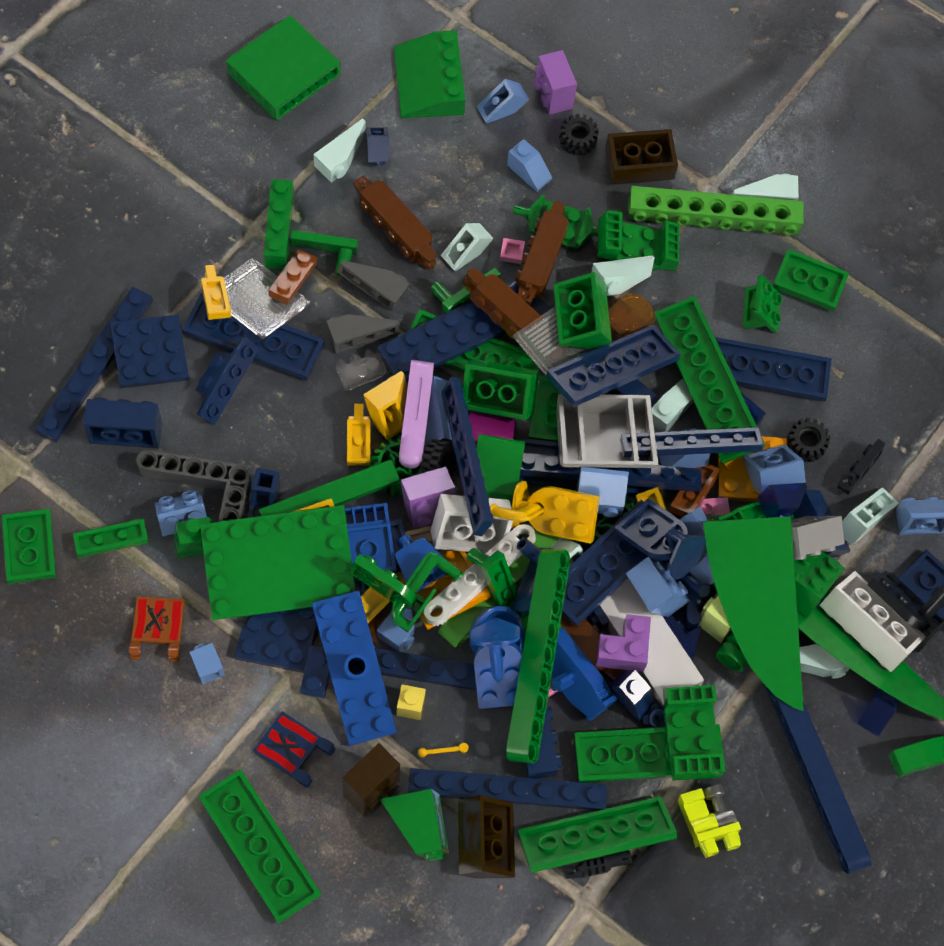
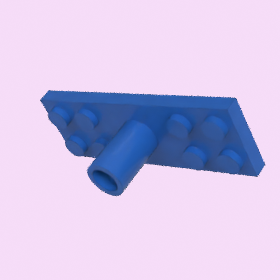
[312,591,397,746]

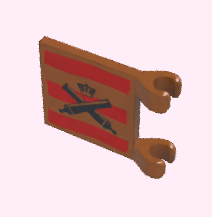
[129,597,185,662]

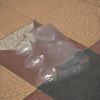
[336,348,387,391]

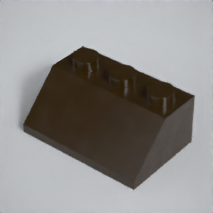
[458,795,515,878]

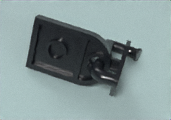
[867,571,944,653]

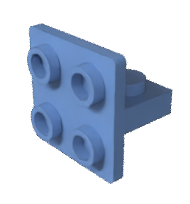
[155,490,207,536]

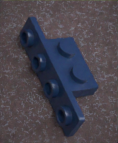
[195,337,259,425]

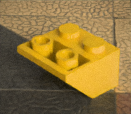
[363,371,408,440]

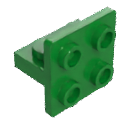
[742,275,782,333]

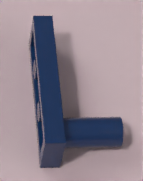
[511,538,553,616]

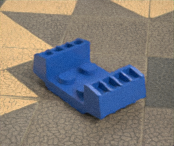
[345,503,397,596]

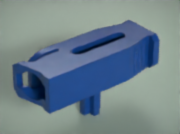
[551,628,618,722]

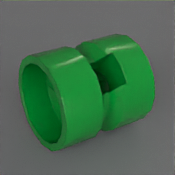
[716,630,748,672]

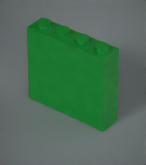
[226,15,341,121]

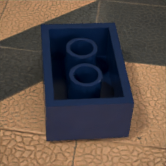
[83,397,162,449]

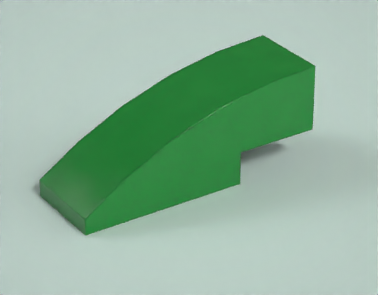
[888,736,944,778]

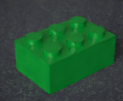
[463,359,539,420]
[794,551,845,618]

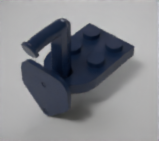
[614,498,710,597]

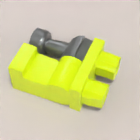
[677,784,741,858]

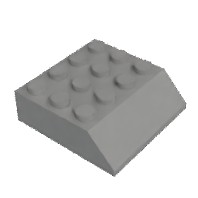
[556,394,658,468]

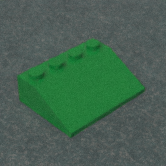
[394,30,465,119]

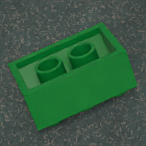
[554,272,612,349]

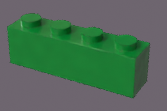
[264,179,294,270]

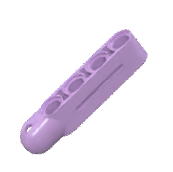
[399,360,434,468]

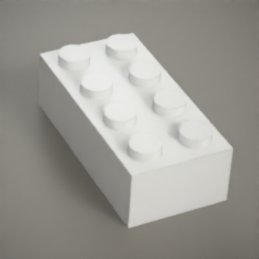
[820,571,926,672]

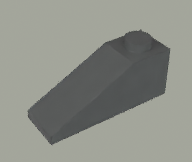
[337,260,410,311]
[327,314,399,354]

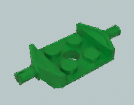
[513,195,598,249]

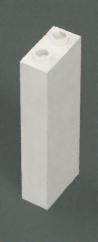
[600,578,704,709]

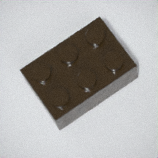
[605,129,678,184]
[342,743,400,816]

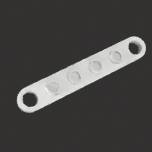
[424,524,536,626]

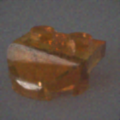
[608,294,655,337]

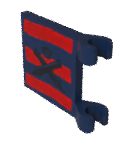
[253,711,336,788]

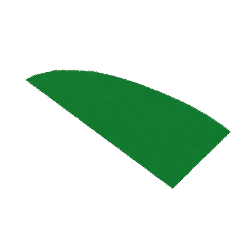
[704,517,804,711]
[797,592,944,720]

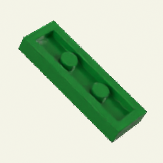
[73,518,149,558]

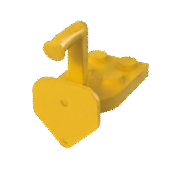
[490,481,600,544]

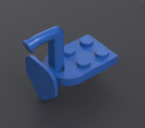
[471,618,522,709]

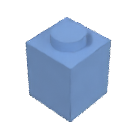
[190,643,225,685]

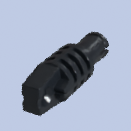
[561,850,632,879]

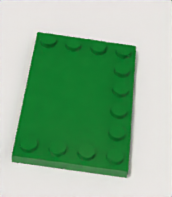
[200,505,356,620]

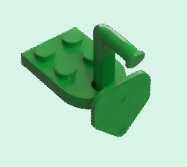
[349,552,465,633]

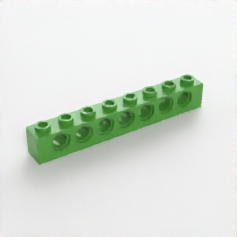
[628,186,804,235]

